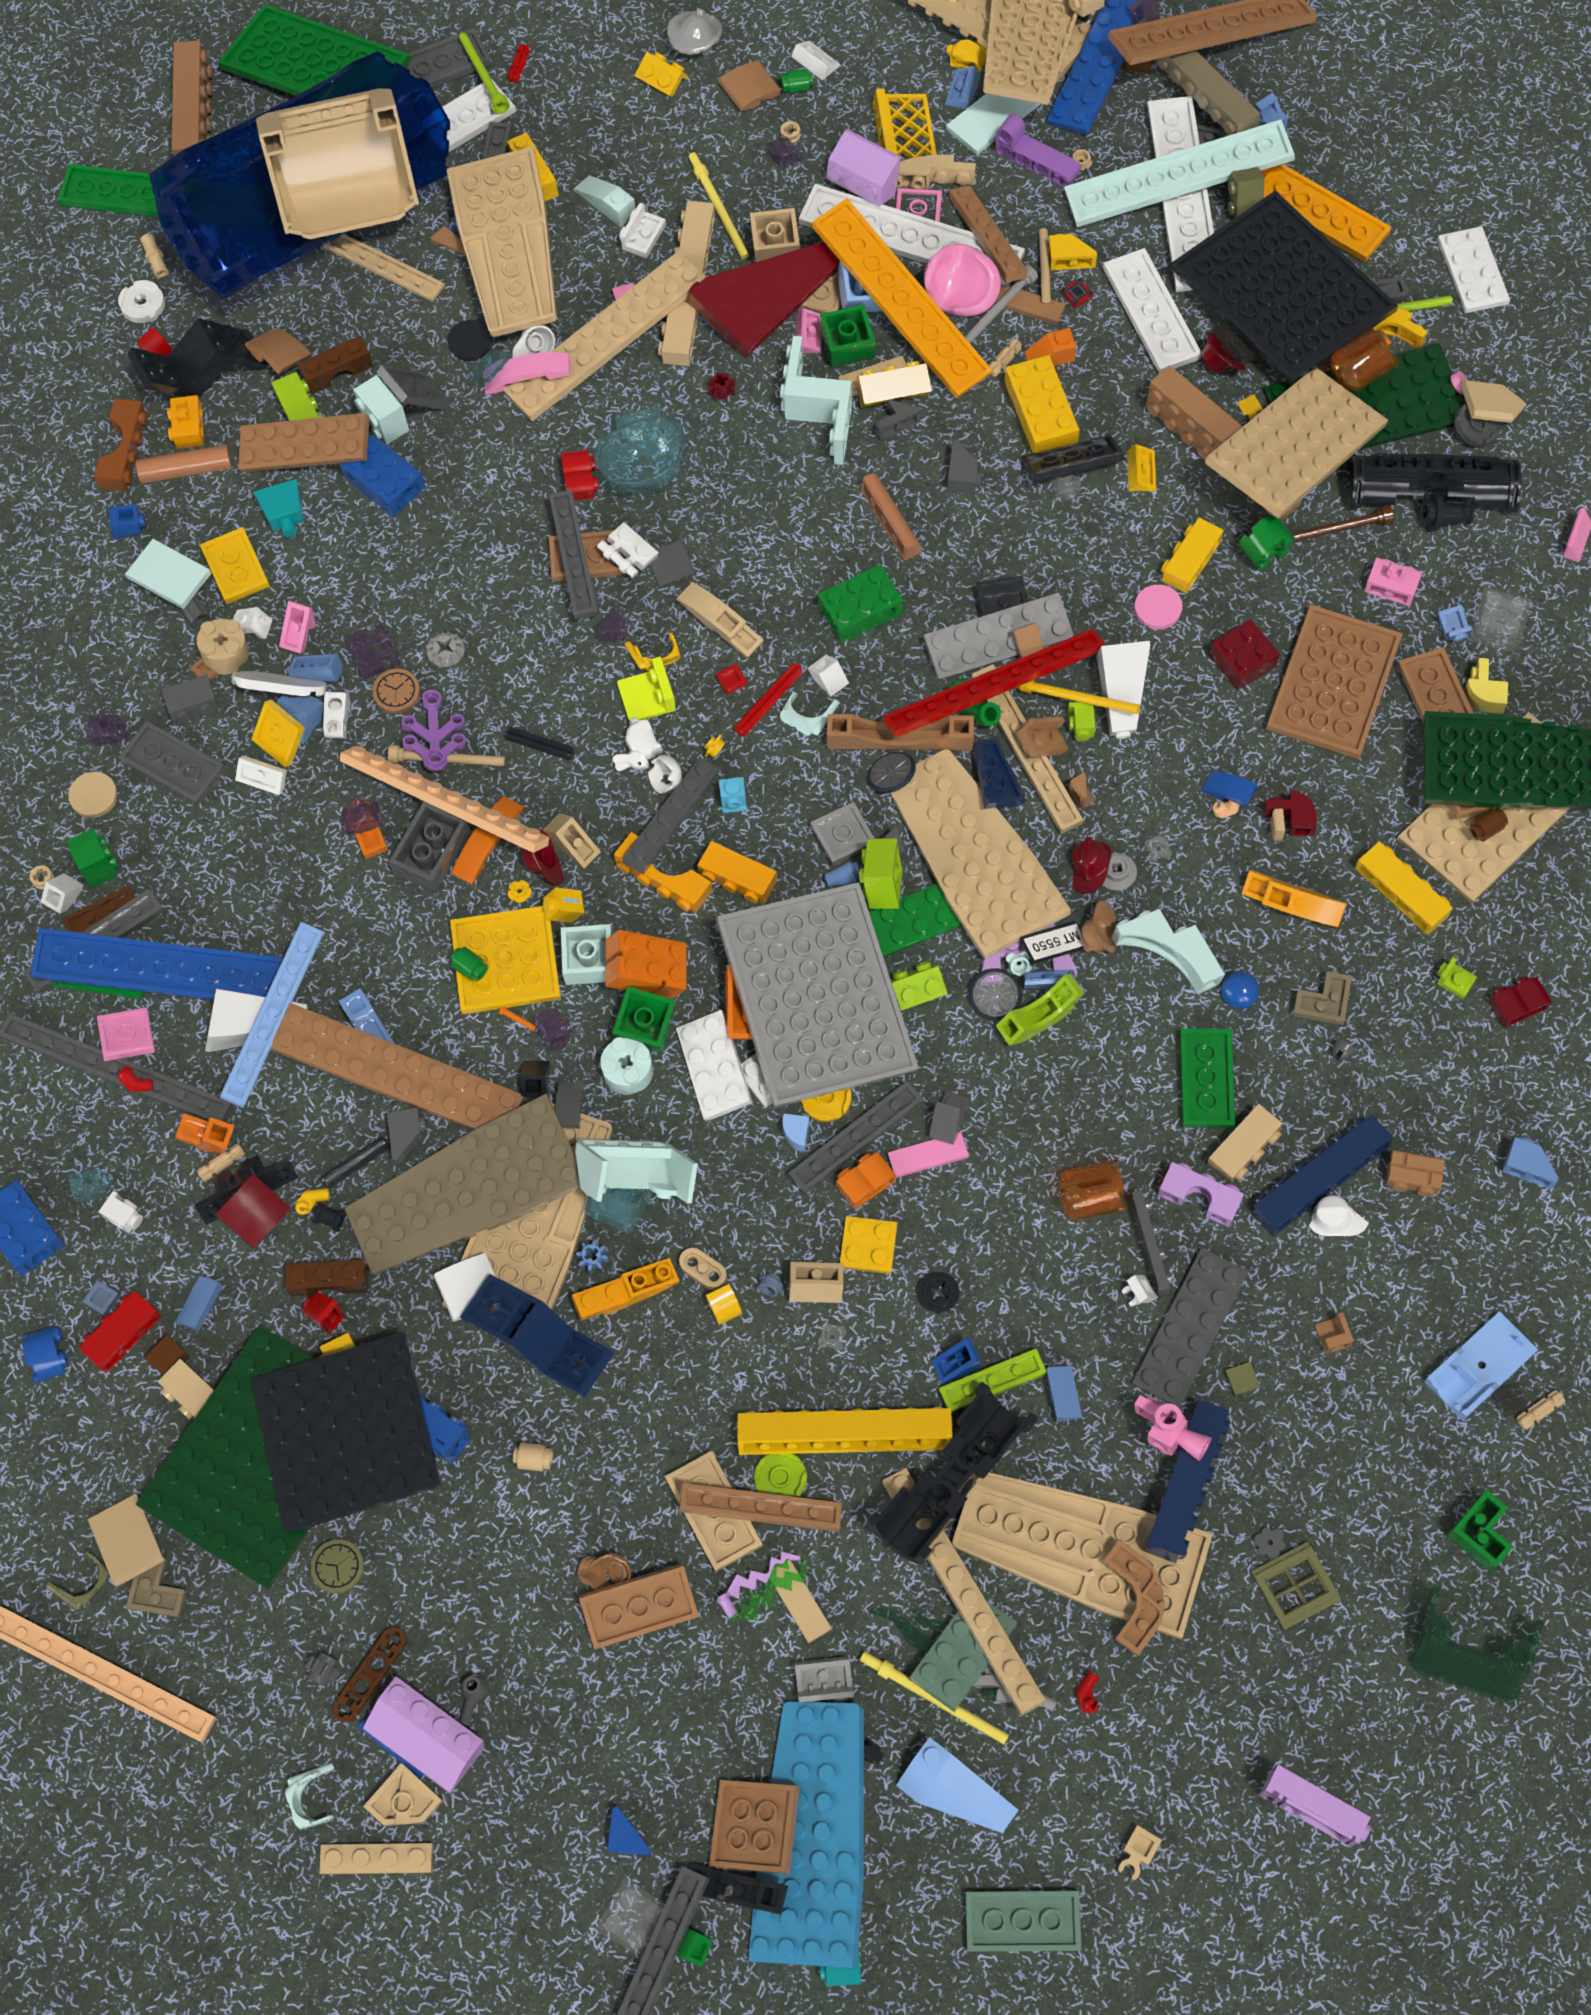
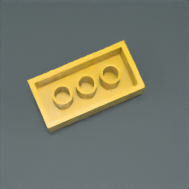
[1004,355,1079,453]

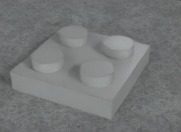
[810,802,875,866]

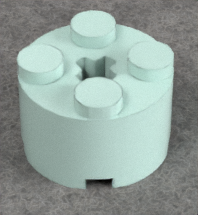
[600,1037,653,1095]

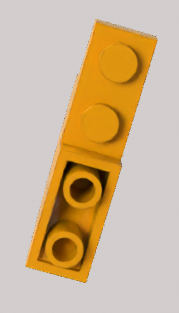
[1242,870,1347,927]
[571,1258,679,1321]

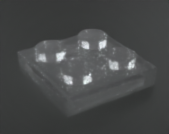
[595,1878,666,1958]

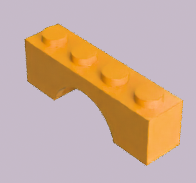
[614,832,713,913]

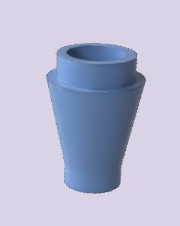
[825,861,860,888]

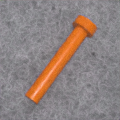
[499,1007,537,1032]

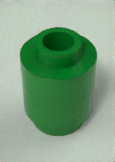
[781,68,814,94]
[450,946,489,982]

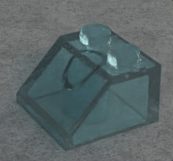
[584,1188,654,1233]

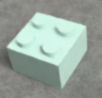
[353,375,409,445]
[561,924,613,985]

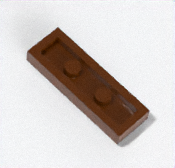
[62,885,136,933]

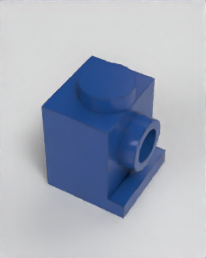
[109,504,146,540]

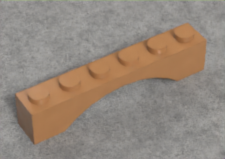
[827,714,974,751]

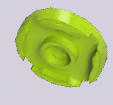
[754,1454,807,1497]

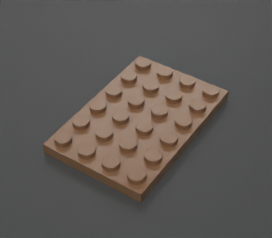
[1266,604,1403,759]

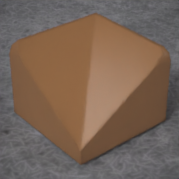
[1068,772,1096,808]

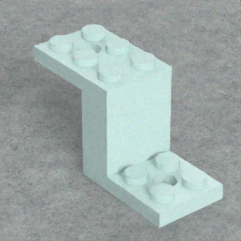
[780,336,852,465]

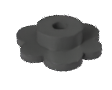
[1254,1527,1285,1559]

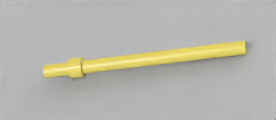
[688,152,749,260]
[859,1651,1009,1745]

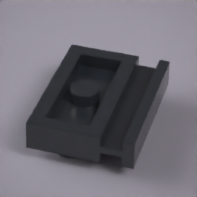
[976,576,1028,617]

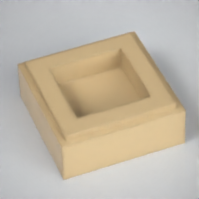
[1270,809,1285,841]

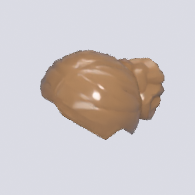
[577,1553,631,1590]

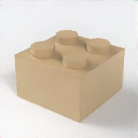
[750,208,800,262]

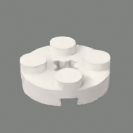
[118,280,165,323]

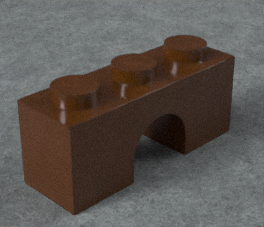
[298,335,373,395]
[285,1260,369,1297]

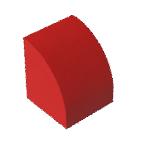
[136,327,172,356]

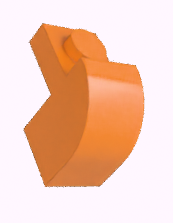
[174,1113,235,1154]

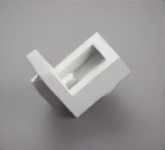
[233,607,272,639]

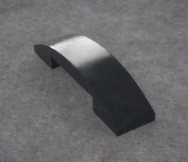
[687,1862,788,1915]

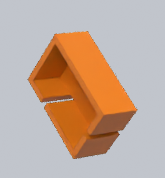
[605,930,686,998]

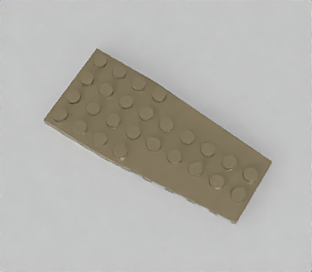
[345,1094,580,1276]

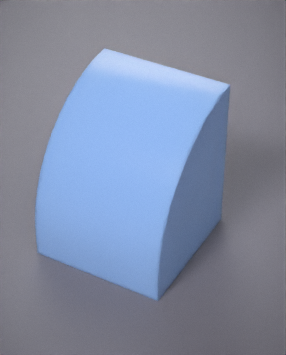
[783,1114,810,1153]

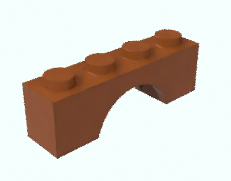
[94,399,148,491]

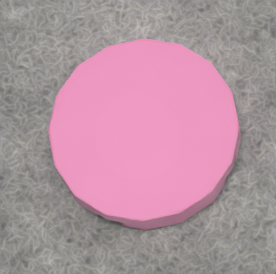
[1135,585,1182,629]

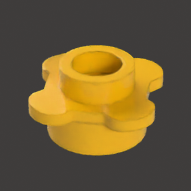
[704,734,726,758]

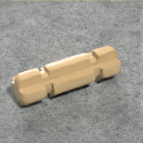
[988,339,1022,377]
[197,1144,245,1181]
[1516,1390,1565,1430]

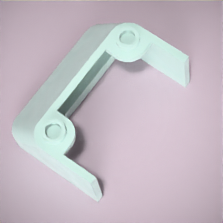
[575,1139,698,1204]

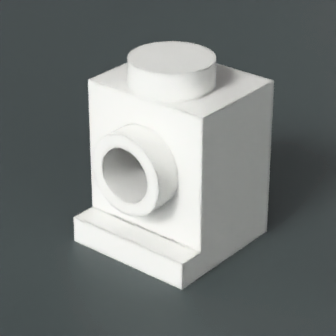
[99,1191,143,1233]

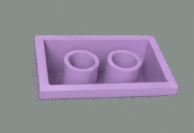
[826,129,901,207]

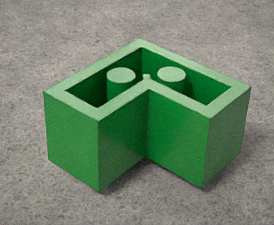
[66,828,119,889]
[1447,1490,1514,1572]

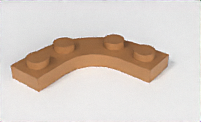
[1103,1539,1165,1657]

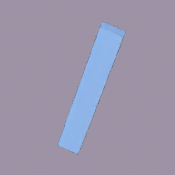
[220,922,324,1108]

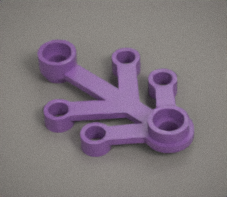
[402,690,466,772]

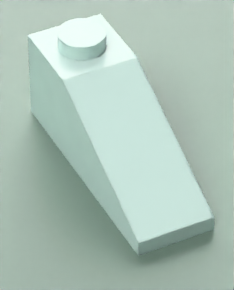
[574,175,635,227]

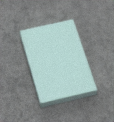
[125,539,211,609]

